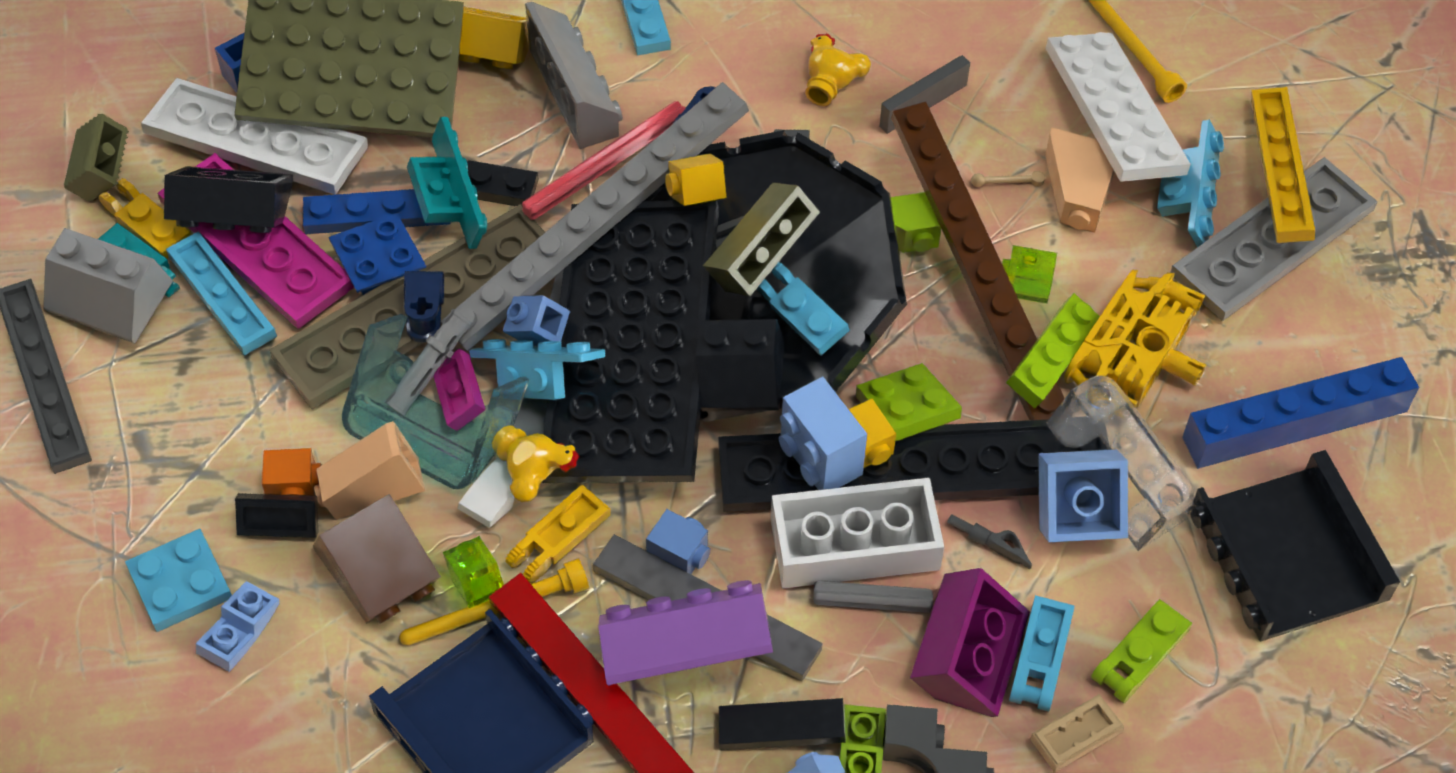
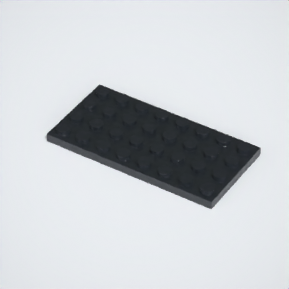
[542,200,720,483]

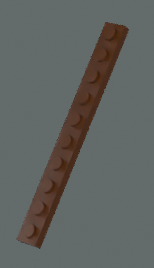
[891,102,1072,420]

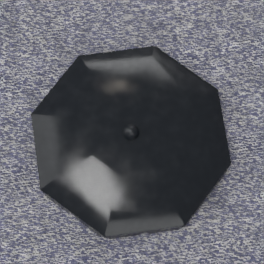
[644,130,907,422]

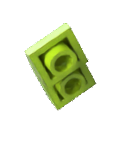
[839,704,886,773]

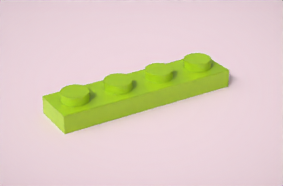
[1006,293,1100,408]

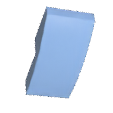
[196,581,279,672]

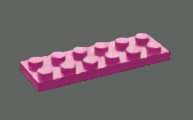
[157,153,354,329]

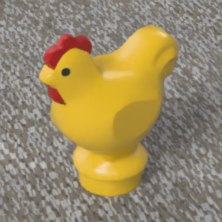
[805,34,871,106]
[492,425,579,502]

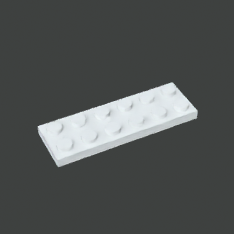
[1046,32,1191,182]
[141,78,368,195]

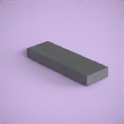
[879,55,970,134]

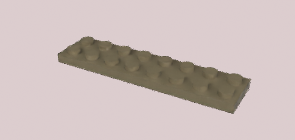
[269,204,545,409]

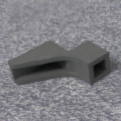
[882,704,994,773]

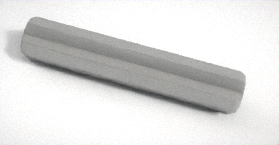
[813,581,933,613]

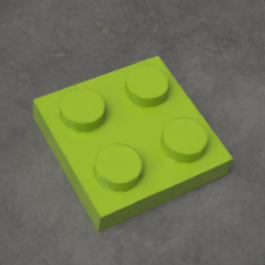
[856,363,962,441]

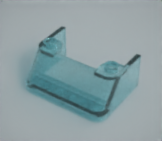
[342,314,530,489]

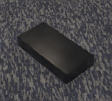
[235,493,319,538]

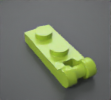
[1091,599,1192,703]

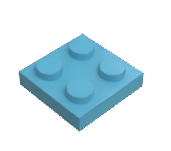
[125,529,232,632]

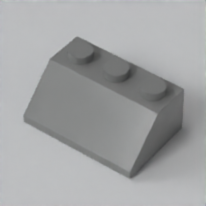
[44,228,173,344]

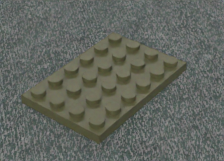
[234,0,464,138]

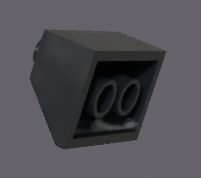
[164,166,293,233]

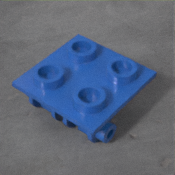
[329,213,426,295]

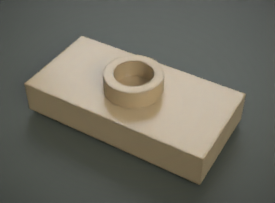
[1030,694,1124,773]

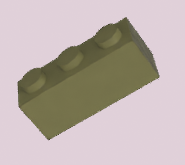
[703,183,820,296]

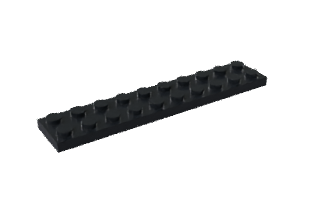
[718,416,1109,512]

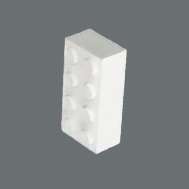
[771,478,944,589]

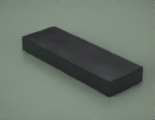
[719,698,846,750]

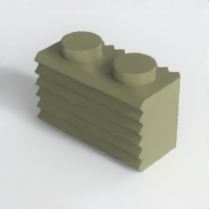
[64,114,129,202]

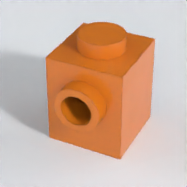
[262,448,322,496]

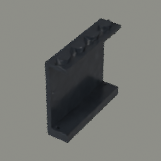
[1190,450,1400,642]

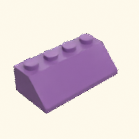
[598,580,773,685]

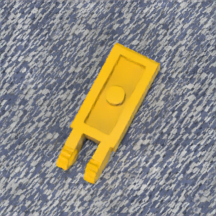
[98,178,191,259]
[505,485,611,584]

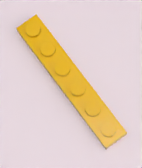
[1251,87,1315,243]

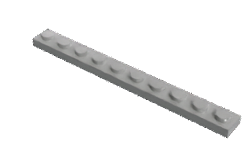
[441,82,749,351]

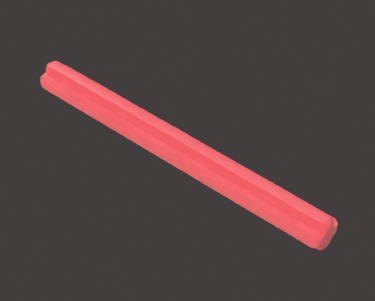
[522,101,685,220]

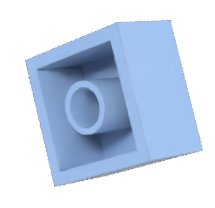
[779,376,867,490]
[1039,449,1128,542]

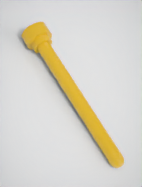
[1088,0,1187,103]
[399,558,589,645]

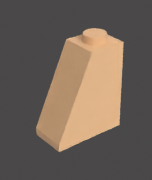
[1045,127,1115,233]
[314,421,425,520]

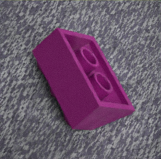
[910,568,1030,717]

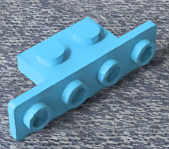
[1157,119,1224,247]
[469,339,605,400]

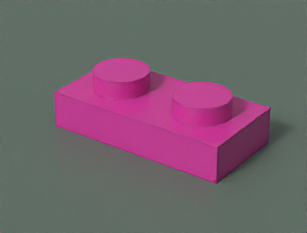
[433,348,486,431]

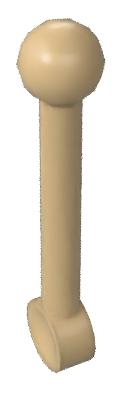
[971,171,1045,187]

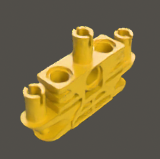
[1064,269,1206,423]

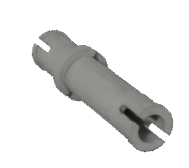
[384,309,472,416]

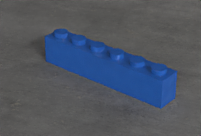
[1182,357,1419,469]

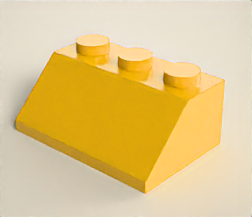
[459,6,529,69]

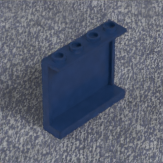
[369,609,594,773]

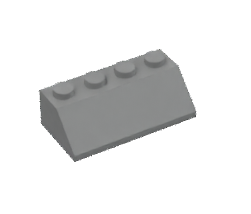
[525,2,623,149]

